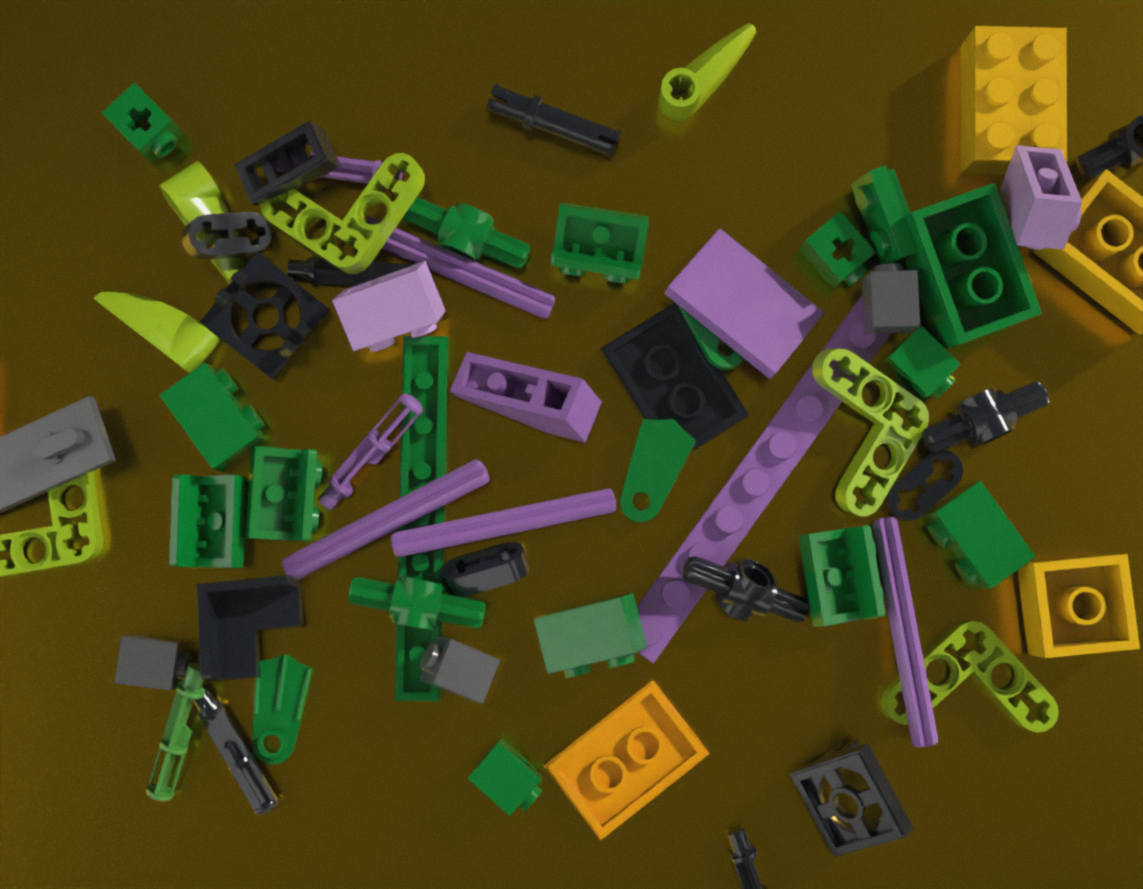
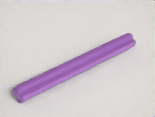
[366,215,555,318]
[282,460,490,580]
[391,488,616,557]
[872,517,938,748]

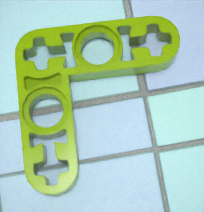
[260,153,425,274]
[812,348,929,517]
[0,471,104,578]
[881,620,1059,733]

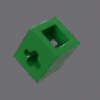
[102,82,183,164]
[799,211,876,290]
[880,325,961,400]
[467,738,543,816]

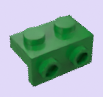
[851,165,918,265]
[550,202,650,283]
[244,446,322,542]
[169,474,246,568]
[798,525,885,627]

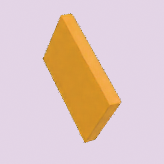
[544,679,710,840]

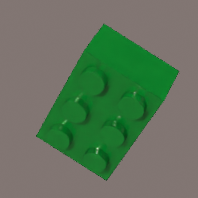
[905,183,1042,348]

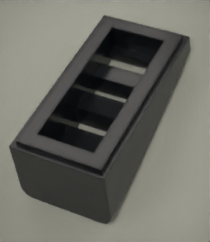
[234,120,341,206]

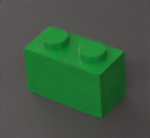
[159,363,267,472]
[925,481,1036,589]
[534,593,647,678]

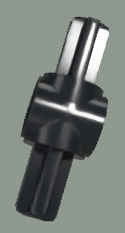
[1076,115,1143,180]
[922,381,1050,453]
[681,556,810,623]

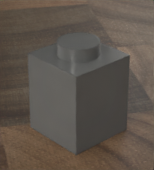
[862,264,920,335]
[114,634,193,690]
[420,637,500,704]

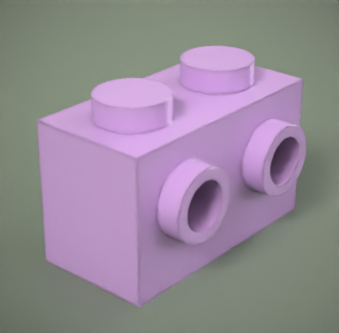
[1000,145,1082,250]
[332,261,446,352]

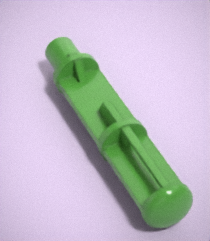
[146,663,205,802]

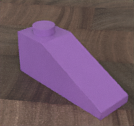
[449,352,602,443]

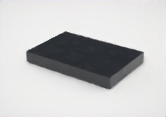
[600,303,749,452]

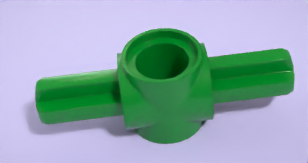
[403,197,531,269]
[348,576,486,630]

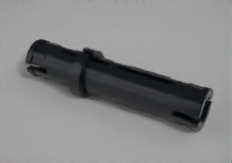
[486,84,621,158]

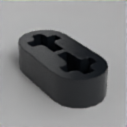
[182,212,272,260]
[884,450,963,521]
[440,542,530,597]

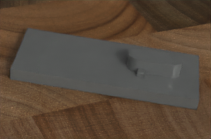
[0,396,116,513]

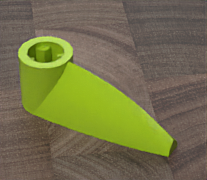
[658,23,756,121]
[159,161,244,284]
[93,292,221,373]

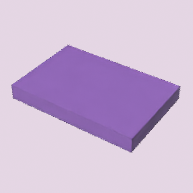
[664,228,825,380]

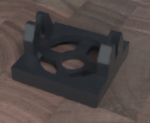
[200,252,330,379]
[790,738,914,857]

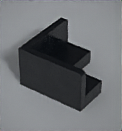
[197,575,304,682]

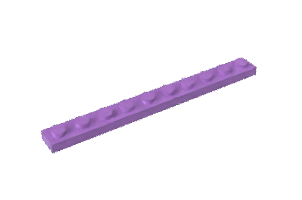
[637,295,890,663]

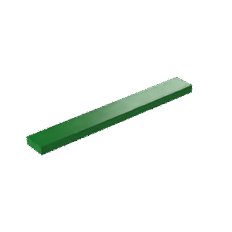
[394,336,449,701]

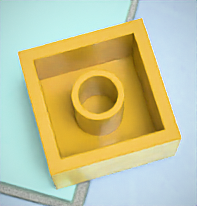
[1018,554,1140,658]

